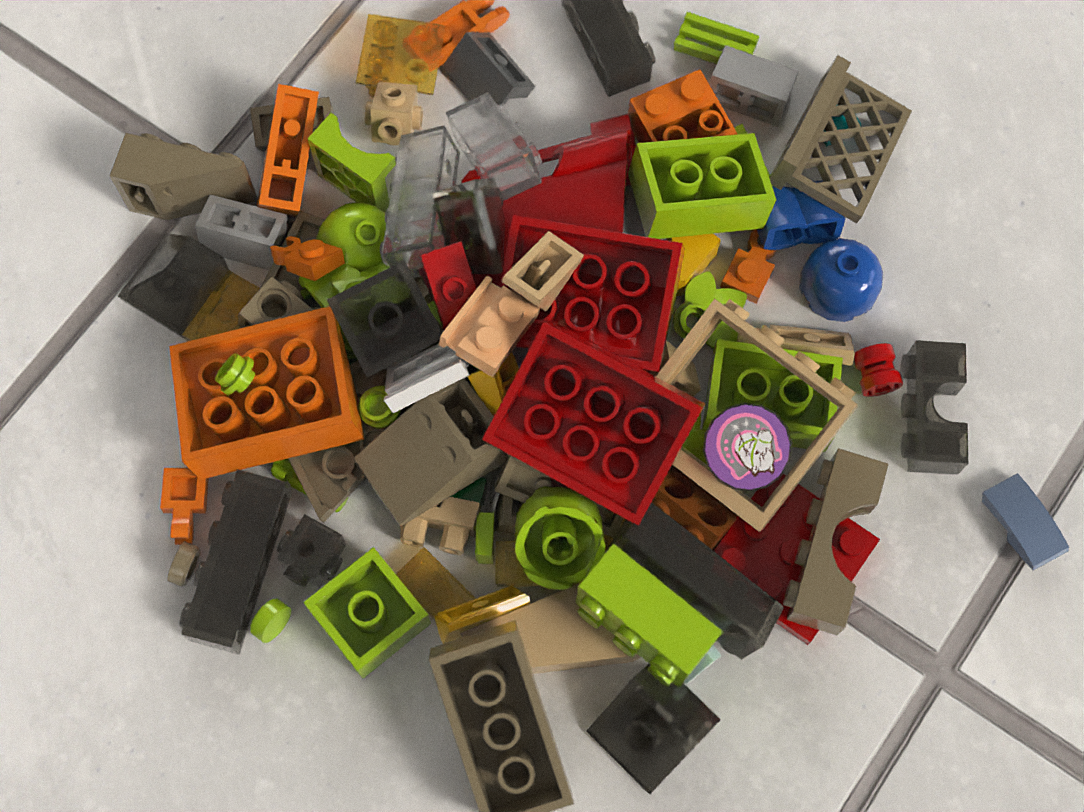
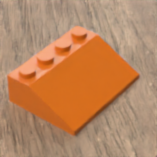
[169,305,365,480]

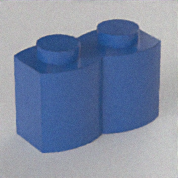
[756,180,846,250]

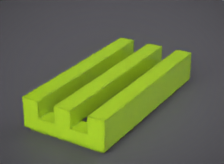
[673,11,759,64]

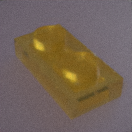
[182,270,260,342]

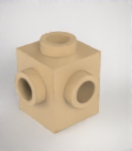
[365,82,423,145]

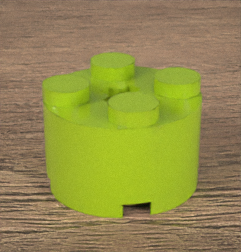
[515,486,605,590]

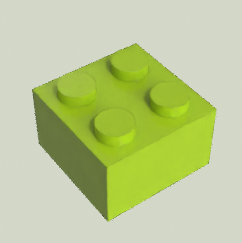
[303,547,431,679]

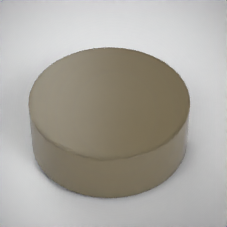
[167,541,200,587]

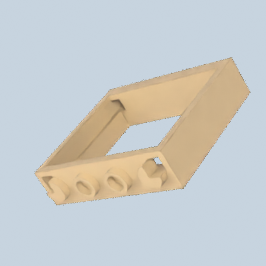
[656,299,858,531]

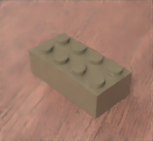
[429,620,574,812]

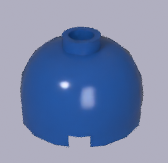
[799,238,883,322]

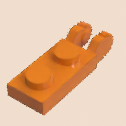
[402,0,510,75]

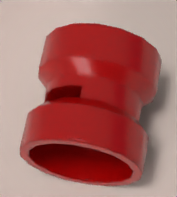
[853,343,903,397]

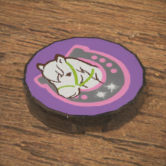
[703,403,793,492]

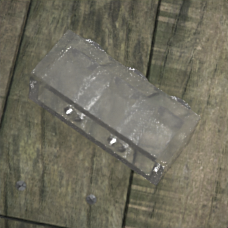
[445,92,542,203]

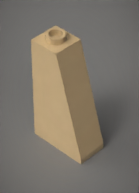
[461,583,640,674]

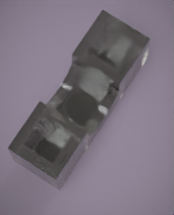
[900,340,968,475]

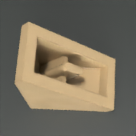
[502,231,584,311]

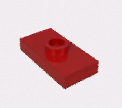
[419,241,477,331]

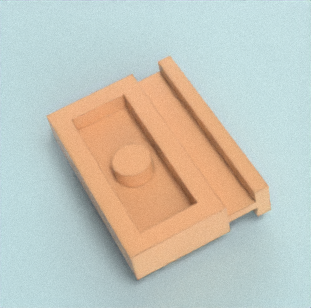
[439,276,540,377]

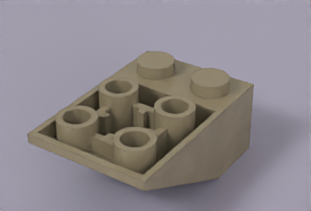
[109,133,257,220]
[353,378,509,527]

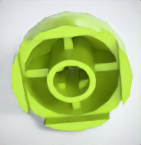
[316,202,399,272]

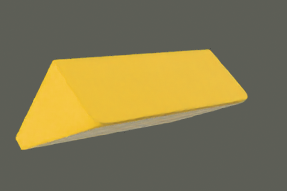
[434,585,530,644]

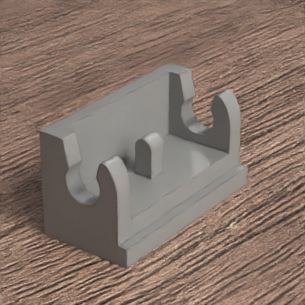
[709,45,799,127]
[195,194,288,270]

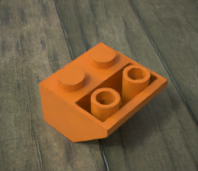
[628,69,737,143]

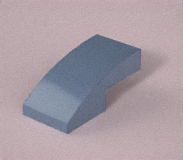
[982,473,1069,571]

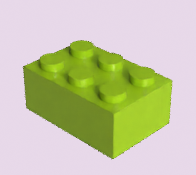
[628,133,776,239]
[702,339,843,452]
[575,544,723,688]

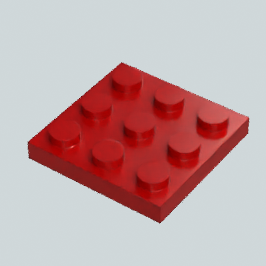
[701,472,880,645]

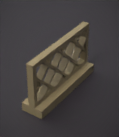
[769,55,912,224]

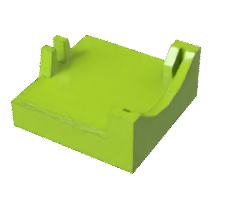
[308,113,396,212]

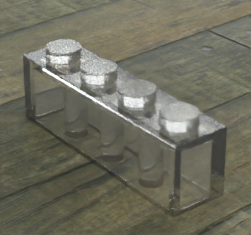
[380,125,460,280]

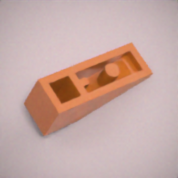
[256,83,319,217]

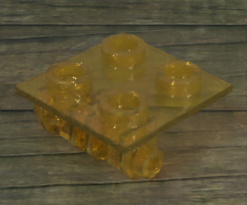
[356,14,445,98]

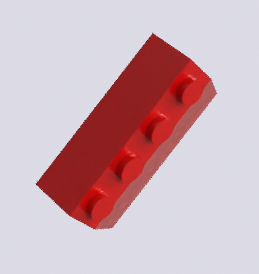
[500,215,685,372]
[482,320,705,526]

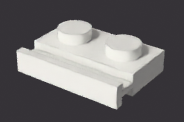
[384,343,469,413]

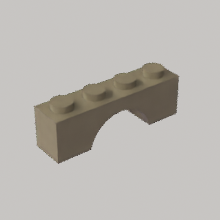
[783,448,889,636]

